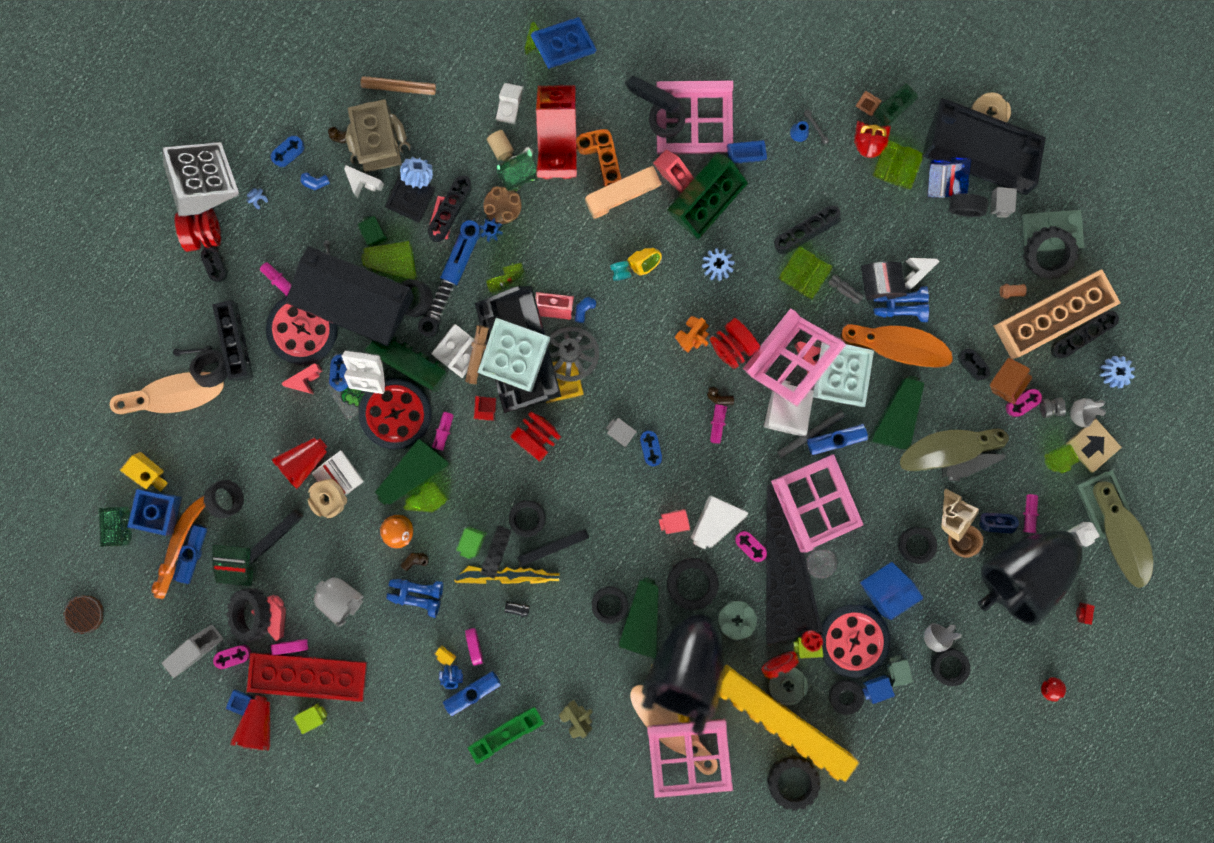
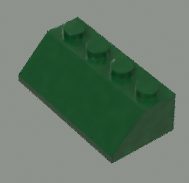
[667,153,748,240]
[365,336,448,392]

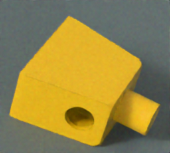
[120,452,168,492]

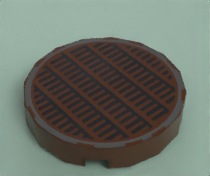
[63,595,104,634]

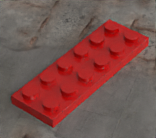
[247,652,367,702]

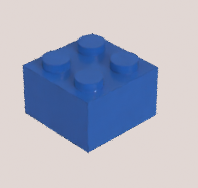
[128,489,182,536]

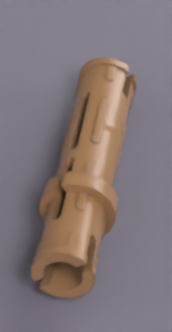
[465,325,489,384]

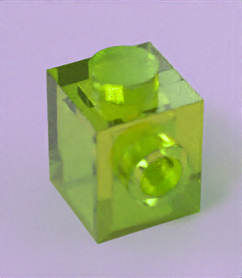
[1044,444,1080,474]

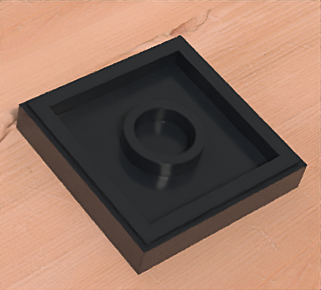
[385,173,436,223]

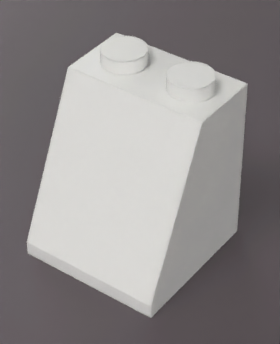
[764,380,814,436]
[690,496,748,549]

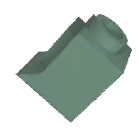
[886,655,913,687]

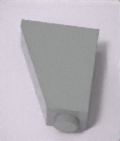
[162,625,224,678]

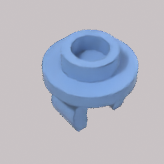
[247,188,268,209]

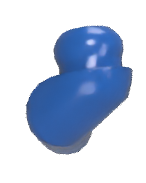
[301,173,330,190]
[575,297,596,323]

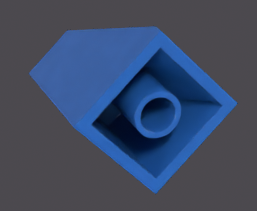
[859,562,923,620]

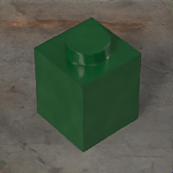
[357,216,388,248]

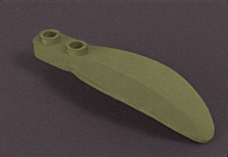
[900,428,1009,471]
[1093,482,1153,588]

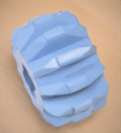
[400,156,433,189]
[702,248,735,281]
[1100,356,1135,388]

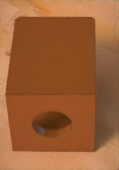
[990,358,1032,404]

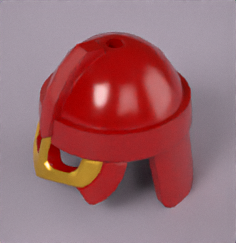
[854,121,891,158]

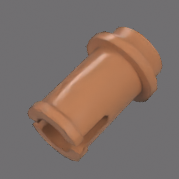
[1000,284,1026,299]

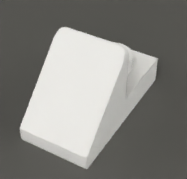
[496,83,523,124]
[344,166,384,197]
[904,258,939,291]

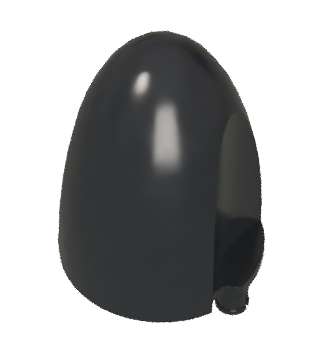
[977,531,1083,626]
[641,614,724,735]

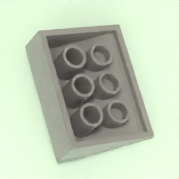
[162,142,239,216]

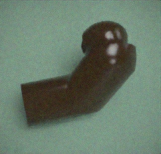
[328,127,347,143]
[707,386,734,405]
[400,552,429,571]

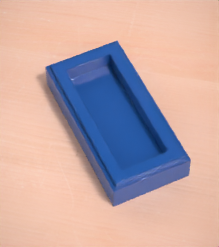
[727,140,767,164]

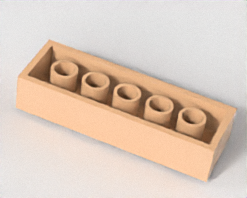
[994,269,1120,359]

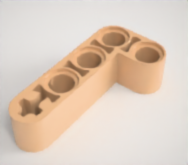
[585,166,662,219]

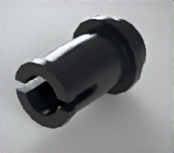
[505,601,530,618]

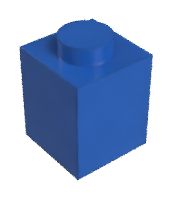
[862,675,895,704]

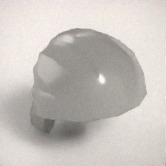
[1070,398,1106,428]
[924,623,962,652]

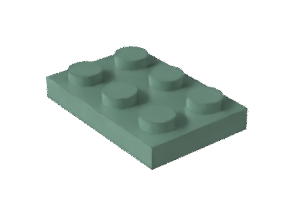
[1022,210,1084,252]
[1075,470,1131,538]

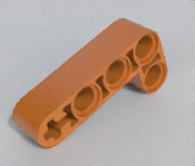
[576,129,622,187]

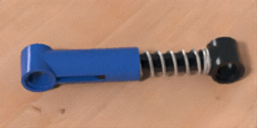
[418,220,481,338]

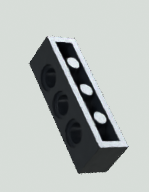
[212,300,254,381]

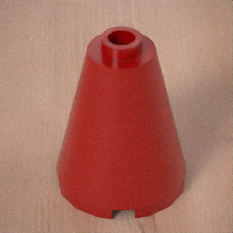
[272,438,327,489]
[230,696,270,751]

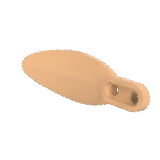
[110,372,224,414]
[630,685,718,775]

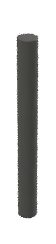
[777,410,845,458]

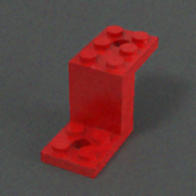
[536,85,577,179]

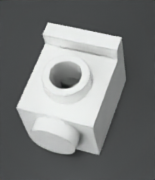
[1067,522,1100,547]

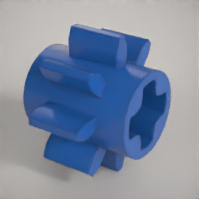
[479,218,503,242]
[439,665,463,689]

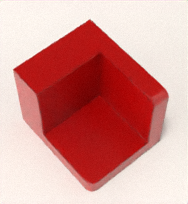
[474,396,496,421]

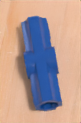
[807,424,868,455]
[173,524,208,584]
[443,671,501,717]

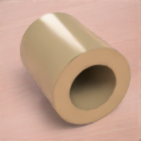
[486,130,514,161]

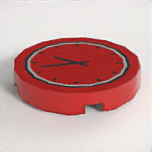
[761,652,799,678]

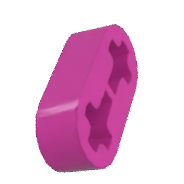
[1006,389,1042,417]
[735,531,767,562]
[465,628,483,666]
[271,639,308,655]
[213,644,251,669]

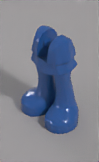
[873,286,929,322]
[386,579,443,618]

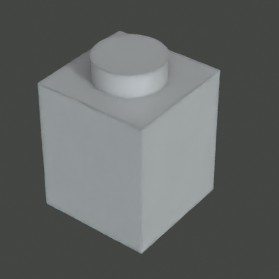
[990,187,1017,218]
[606,418,637,447]

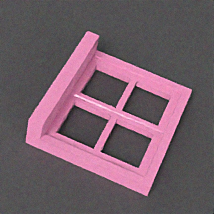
[656,81,733,154]
[743,309,846,406]
[771,454,863,552]
[648,718,733,798]

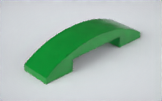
[467,706,544,764]

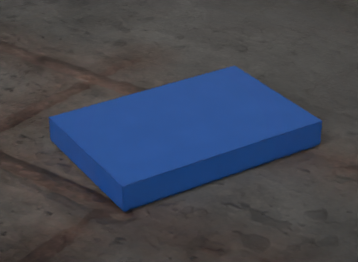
[531,17,596,69]

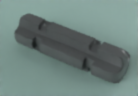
[829,275,863,304]

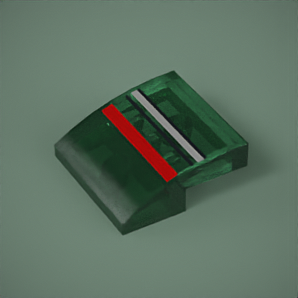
[212,545,253,586]

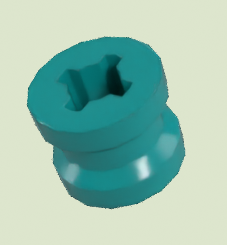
[610,261,632,281]

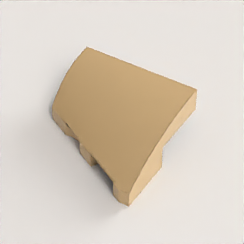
[942,489,979,541]

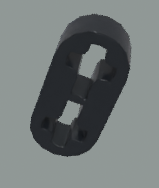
[201,247,228,282]
[958,348,990,381]

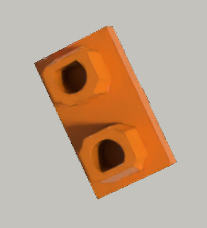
[675,316,709,353]

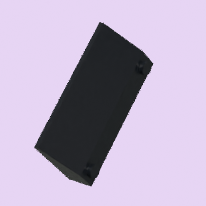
[922,98,1046,195]
[286,246,414,347]
[475,286,561,413]

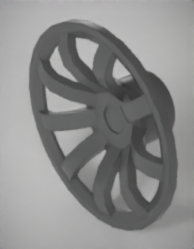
[548,327,599,382]

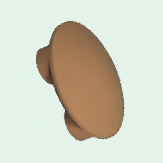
[483,187,522,224]

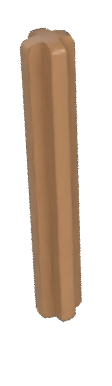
[361,76,436,95]

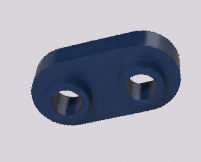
[979,513,1019,533]

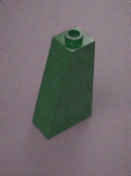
[868,376,925,450]
[374,439,451,505]
[618,577,658,659]

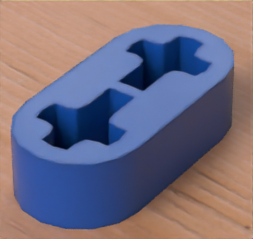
[271,136,304,167]
[329,354,348,391]
[640,431,662,466]

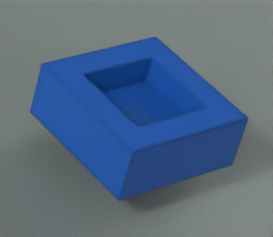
[226,689,253,716]

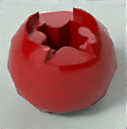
[1041,677,1066,702]

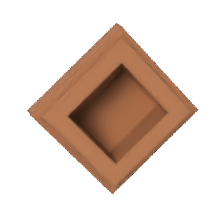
[856,91,881,116]

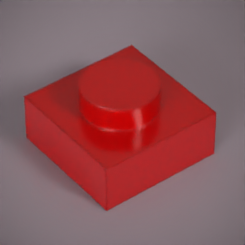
[1076,603,1095,625]

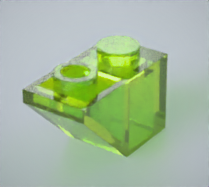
[403,482,450,512]

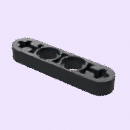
[625,76,680,113]
[428,176,472,242]
[774,206,841,254]
[1051,311,1119,359]
[242,509,304,566]
[517,529,590,567]

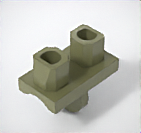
[559,700,593,738]

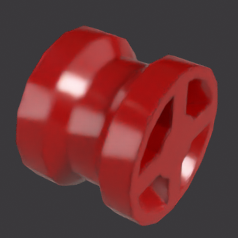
[801,630,823,652]

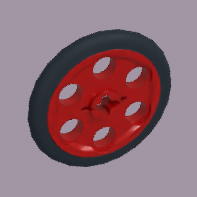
[359,377,432,449]

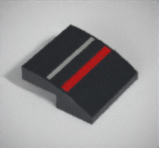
[861,262,907,301]

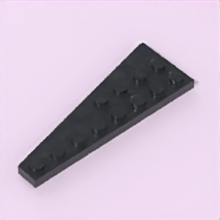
[766,484,823,644]

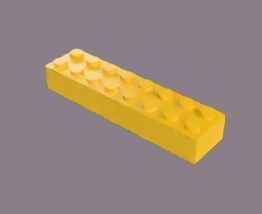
[720,664,859,782]

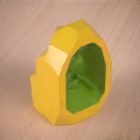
[627,248,662,276]

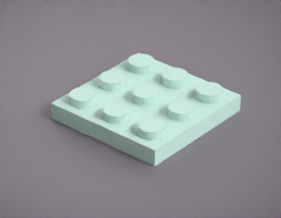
[477,318,550,392]
[813,342,874,407]

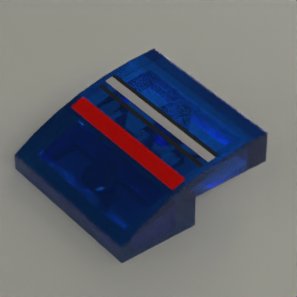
[928,157,971,198]

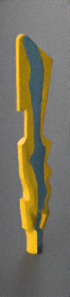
[455,566,560,584]

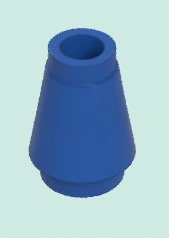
[790,121,809,142]

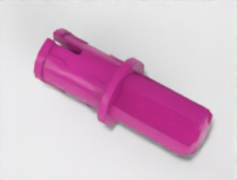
[260,262,291,296]
[710,405,727,444]
[432,412,454,451]
[1023,494,1039,533]

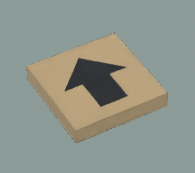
[1066,419,1122,473]

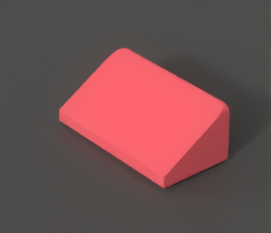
[535,292,574,320]

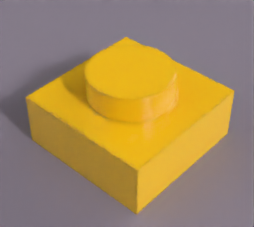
[435,645,456,666]

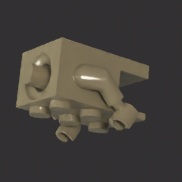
[345,99,411,173]

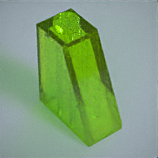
[361,241,417,280]

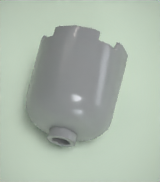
[314,578,364,627]

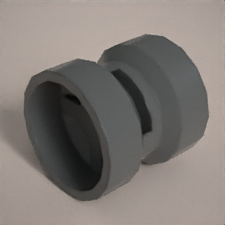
[1040,397,1066,418]

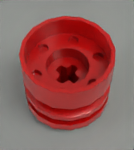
[175,208,221,252]
[709,318,760,370]
[510,411,561,462]

